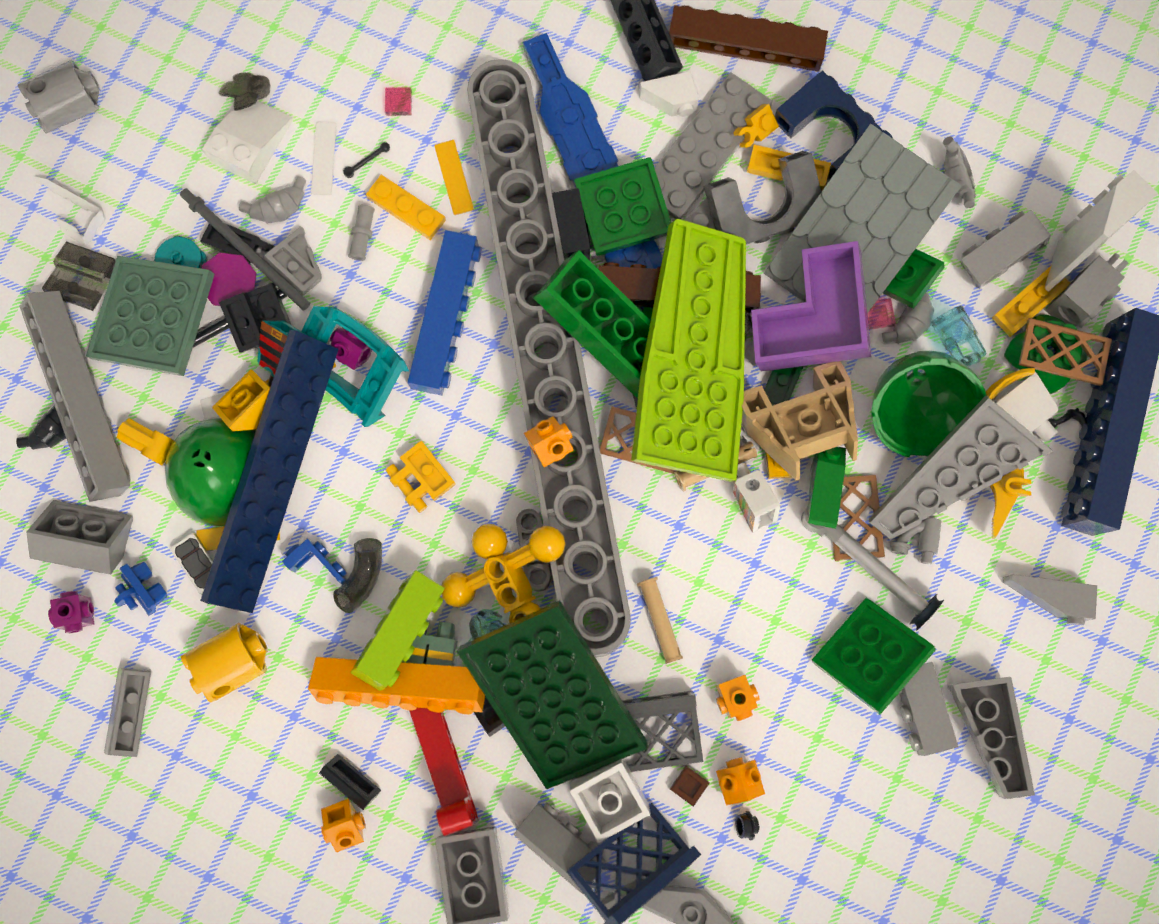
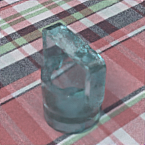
[931,305,986,366]

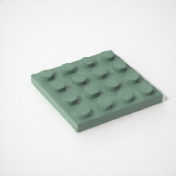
[86,256,215,376]

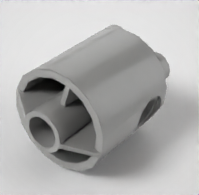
[18,60,101,134]

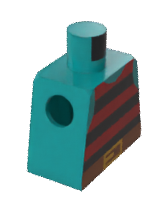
[257,321,307,387]

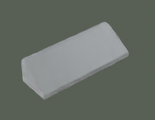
[104,668,151,757]

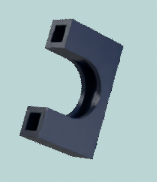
[775,70,893,179]

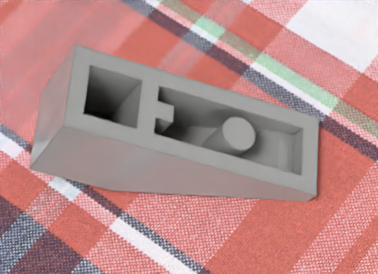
[1003,574,1098,625]

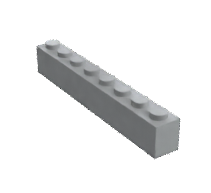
[19,291,130,502]

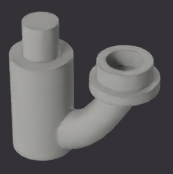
[890,518,942,564]

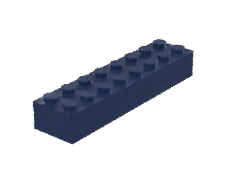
[1061,308,1159,536]

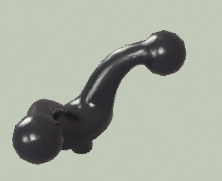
[1048,408,1087,428]

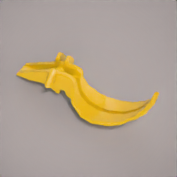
[986,368,1035,539]

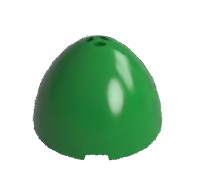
[871,351,986,458]
[165,418,256,526]

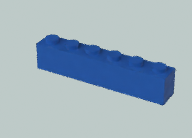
[407,230,482,396]

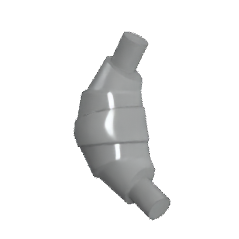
[943,136,976,208]
[239,176,306,224]
[882,293,934,344]

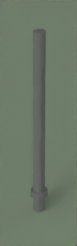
[180,188,311,311]

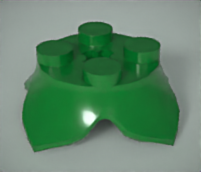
[1004,314,1088,394]

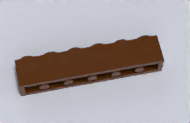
[669,5,828,72]
[598,262,761,314]

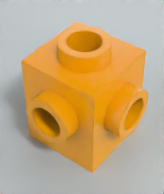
[523,416,574,467]
[716,675,760,721]
[716,757,765,805]
[321,798,366,853]

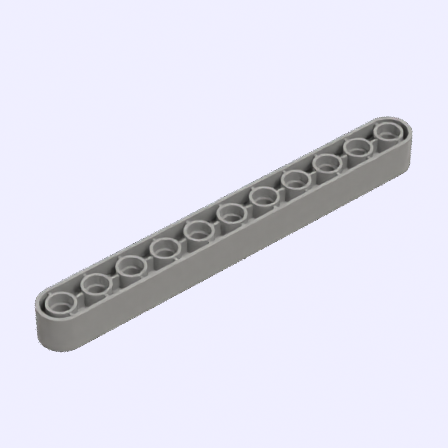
[467,59,631,657]

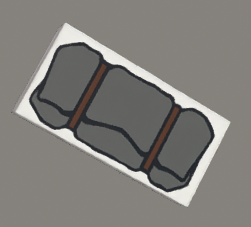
[170,533,213,595]

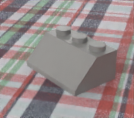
[26,500,133,575]
[513,802,606,894]

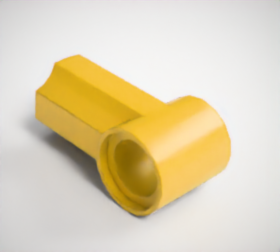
[116,418,174,466]

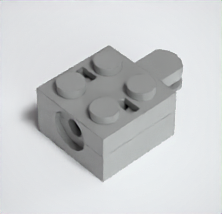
[1045,253,1129,328]

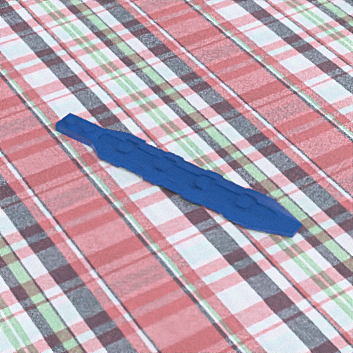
[523,33,663,310]

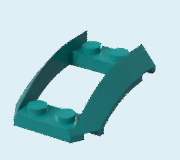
[301,306,409,427]

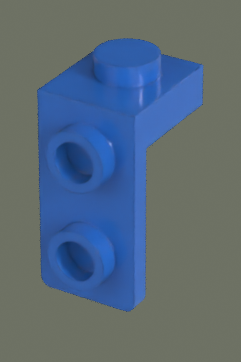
[282,539,348,586]

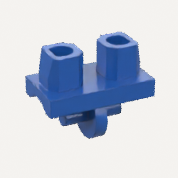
[114,562,167,616]

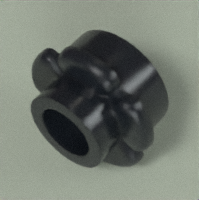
[735,811,759,841]

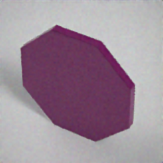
[202,252,257,306]

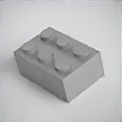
[435,826,509,924]

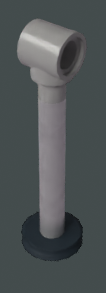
[801,505,944,631]

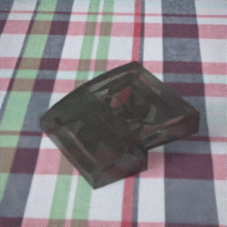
[42,241,115,311]

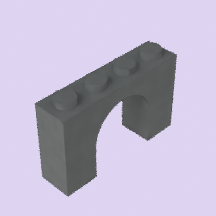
[703,150,821,244]

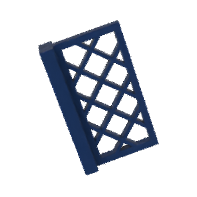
[567,803,701,924]

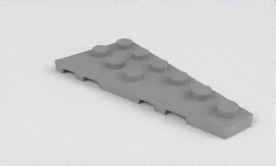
[869,395,1053,540]

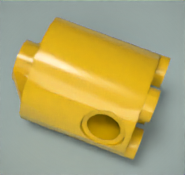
[181,623,268,703]

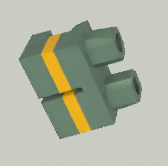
[401,619,458,666]

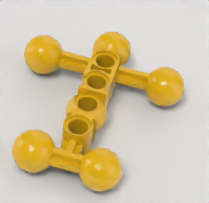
[441,523,566,623]

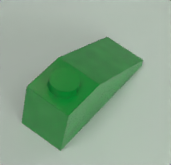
[808,446,846,529]

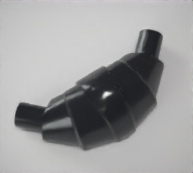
[16,405,66,450]

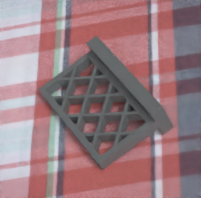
[622,691,704,772]

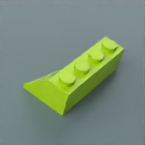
[350,570,445,691]

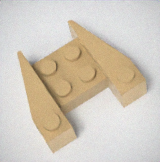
[742,361,858,481]

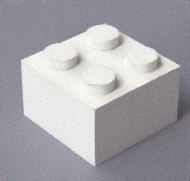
[570,758,650,843]

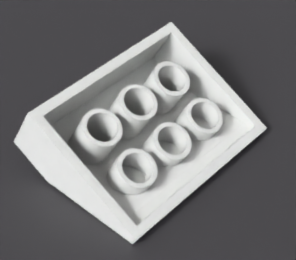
[1045,170,1159,292]

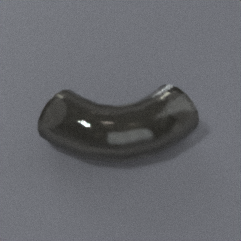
[333,538,382,613]

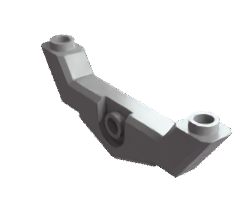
[601,879,734,924]

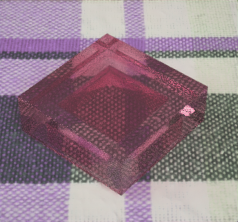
[385,87,412,116]
[867,298,896,330]

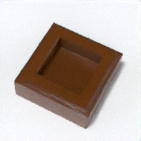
[670,765,710,807]

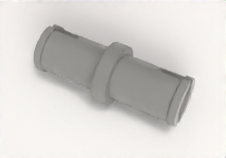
[348,204,375,261]

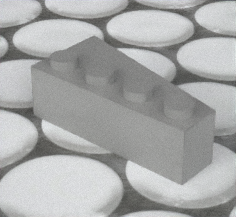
[948,677,1035,799]

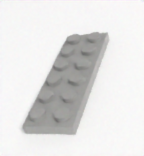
[654,72,773,220]

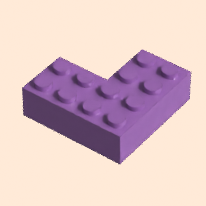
[751,241,872,371]

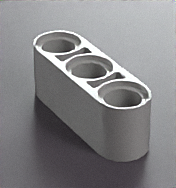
[516,509,551,592]

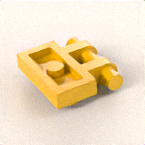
[385,441,456,513]

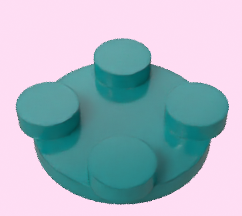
[154,236,207,268]

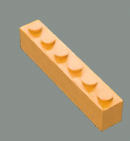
[308,657,485,715]

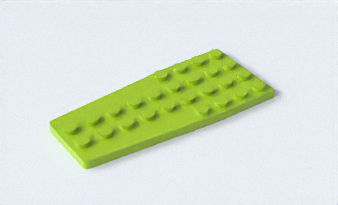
[631,219,746,482]

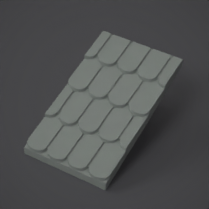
[764,124,962,313]

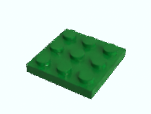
[574,157,671,256]
[812,597,936,715]

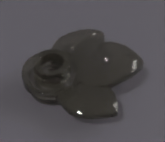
[219,72,271,111]

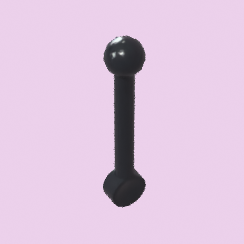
[343,142,390,178]

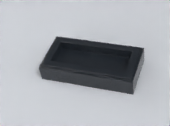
[319,754,381,810]

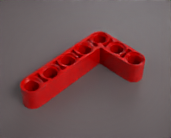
[409,707,478,836]

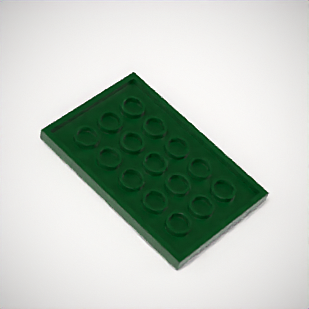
[457,601,648,790]

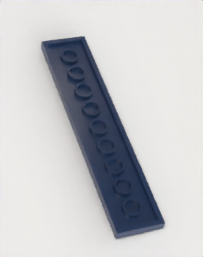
[200,330,339,613]

